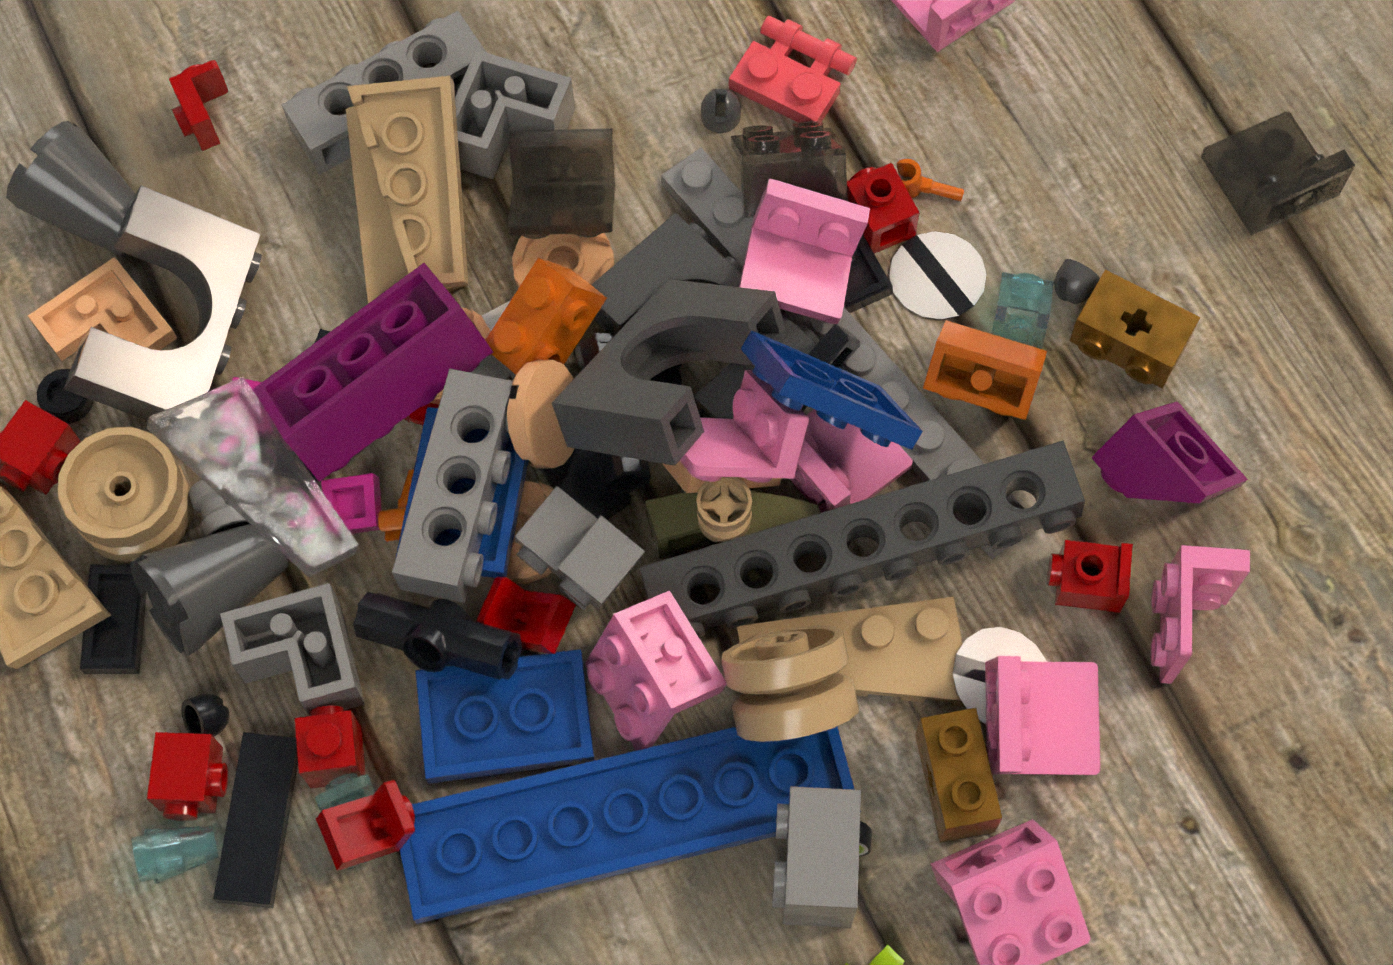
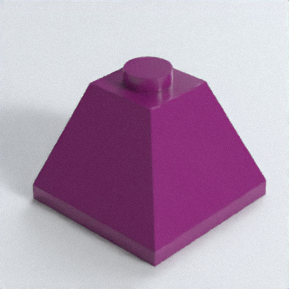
[1091,401,1248,503]

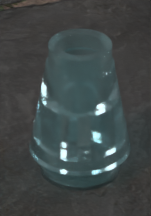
[131,825,219,885]

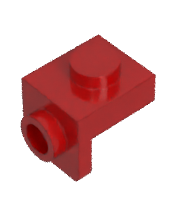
[169,60,228,151]
[476,576,576,654]
[316,780,415,871]

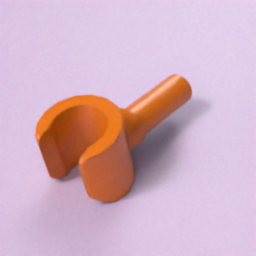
[896,159,964,202]
[378,469,414,542]

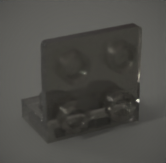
[1201,111,1355,235]
[731,121,848,218]
[508,128,616,239]

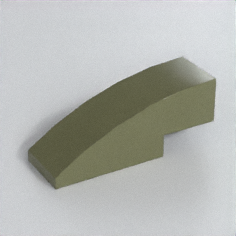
[645,491,821,558]

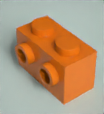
[485,257,607,375]
[923,320,1047,420]

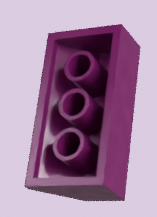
[253,263,493,482]

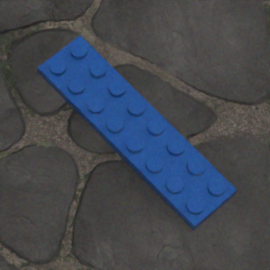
[400,726,861,924]

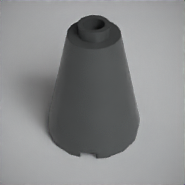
[6,121,135,257]
[130,521,292,656]

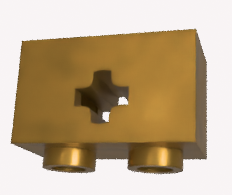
[1069,269,1201,389]
[915,708,1002,843]

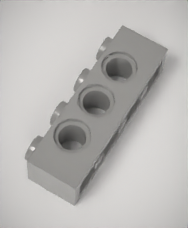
[281,11,487,175]
[392,369,517,603]

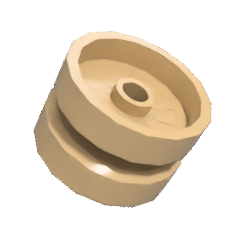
[58,427,194,564]
[721,626,859,742]

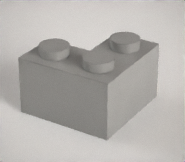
[455,50,575,179]
[515,486,645,610]
[220,583,365,716]
[772,786,861,928]

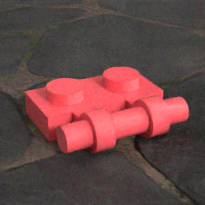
[729,16,857,131]

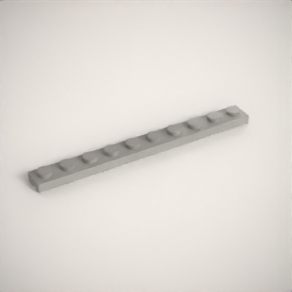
[661,148,1025,560]

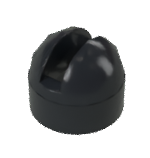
[181,694,230,736]

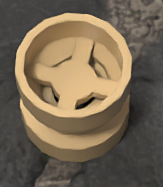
[696,477,752,543]

